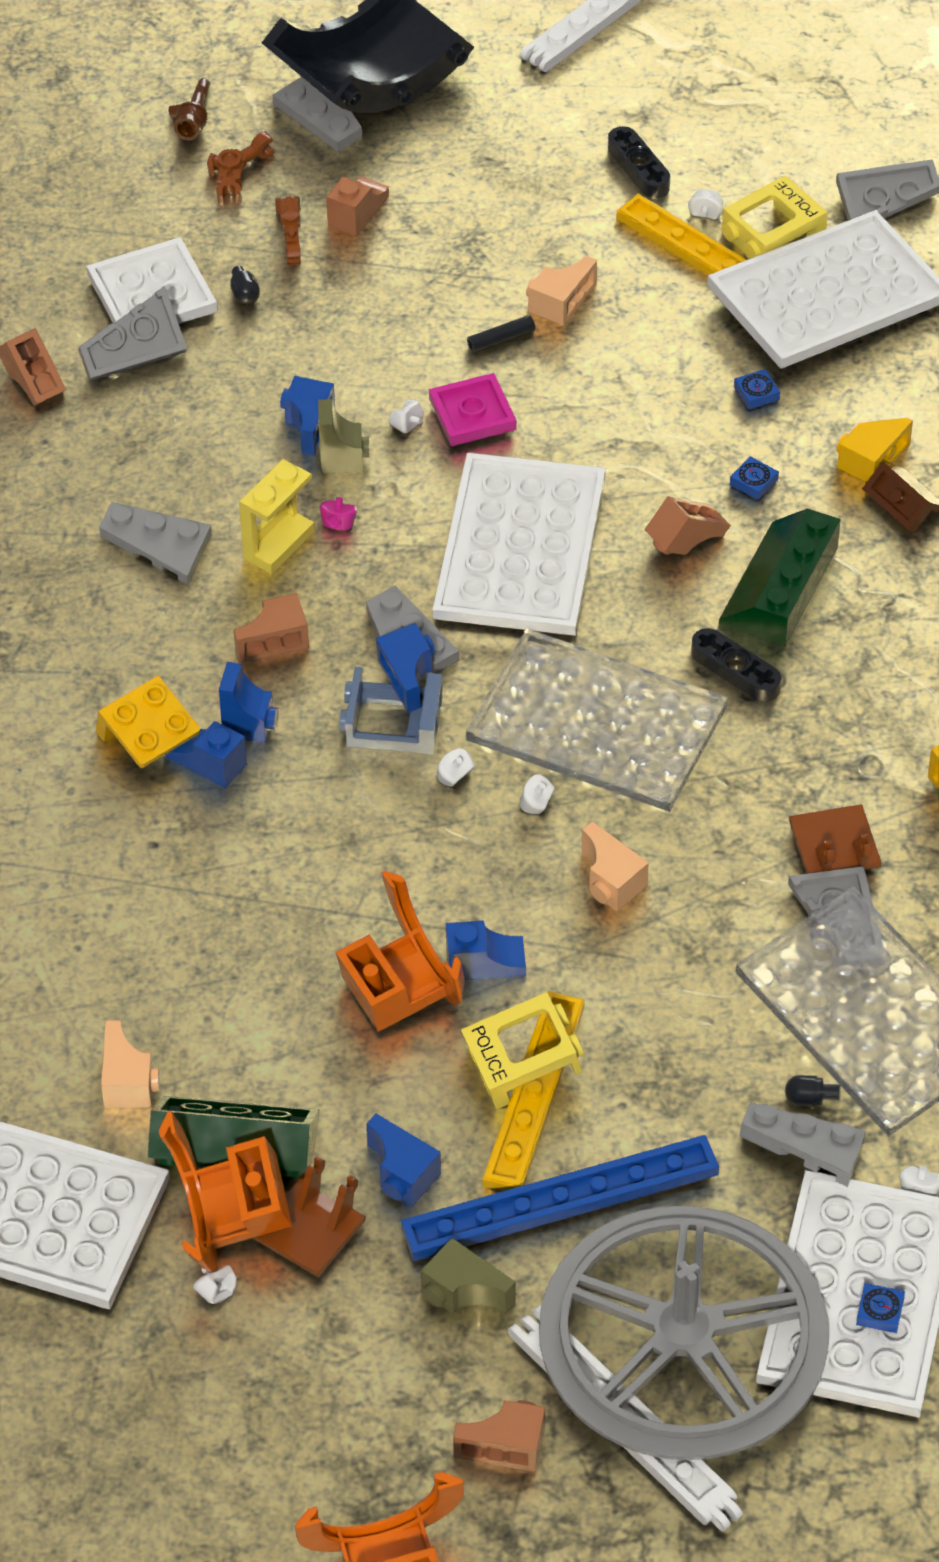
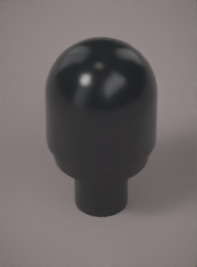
[230,265,260,305]
[785,1075,841,1107]

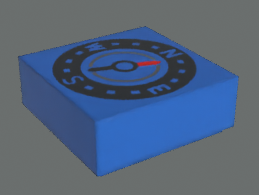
[734,369,780,410]
[730,456,779,500]
[856,1283,905,1333]

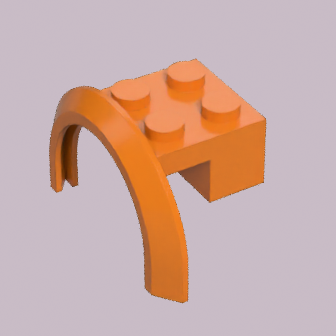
[336,871,465,1032]
[159,1111,292,1272]
[295,1472,464,1562]

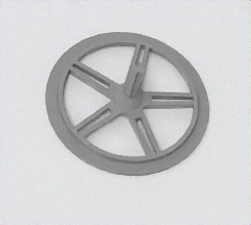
[539,1206,829,1460]

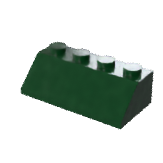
[719,508,841,647]
[148,1095,320,1177]

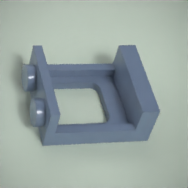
[339,667,443,754]

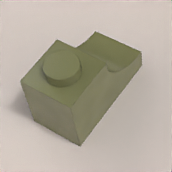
[318,399,370,473]
[421,1238,516,1314]

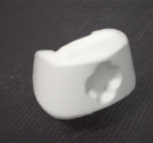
[688,189,723,220]
[389,399,423,433]
[437,748,475,787]
[520,774,554,814]
[900,1166,939,1197]
[193,1265,237,1304]

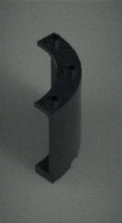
[261,0,475,113]

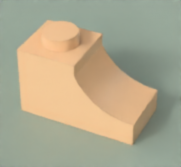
[526,255,597,326]
[582,821,649,912]
[101,1020,160,1108]

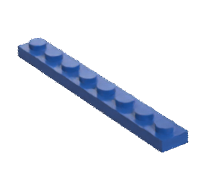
[401,1134,719,1262]

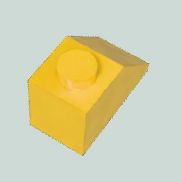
[836,418,913,483]

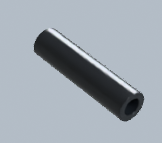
[467,315,535,353]

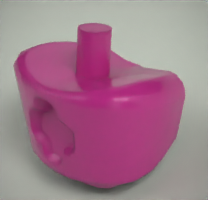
[320,497,357,531]

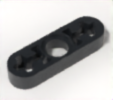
[608,126,670,198]
[691,628,781,702]

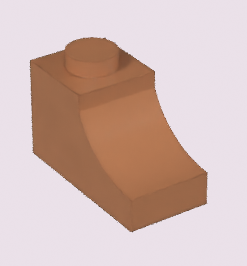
[326,176,389,237]
[0,328,67,406]
[645,496,731,555]
[234,593,309,663]
[453,1400,545,1472]

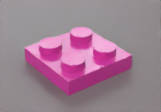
[429,373,517,446]

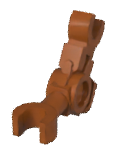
[207,131,275,204]
[275,196,301,264]

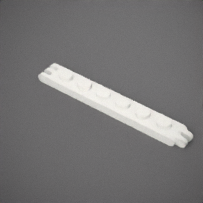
[520,0,642,72]
[508,1305,743,1531]

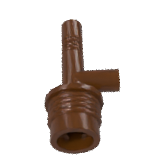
[168,78,210,140]

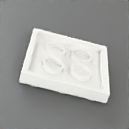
[86,237,218,324]

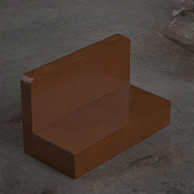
[862,461,939,532]

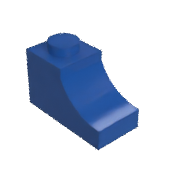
[280,376,335,456]
[376,623,435,713]
[219,662,279,743]
[165,721,247,788]
[446,920,526,980]
[366,1113,441,1207]

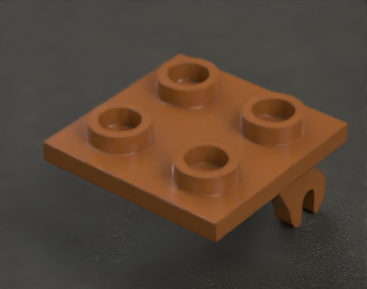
[789,804,882,874]
[253,1156,366,1278]

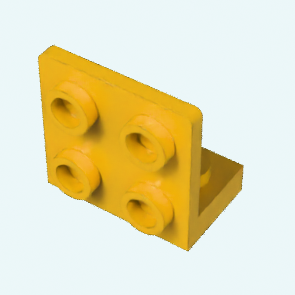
[95,675,200,768]

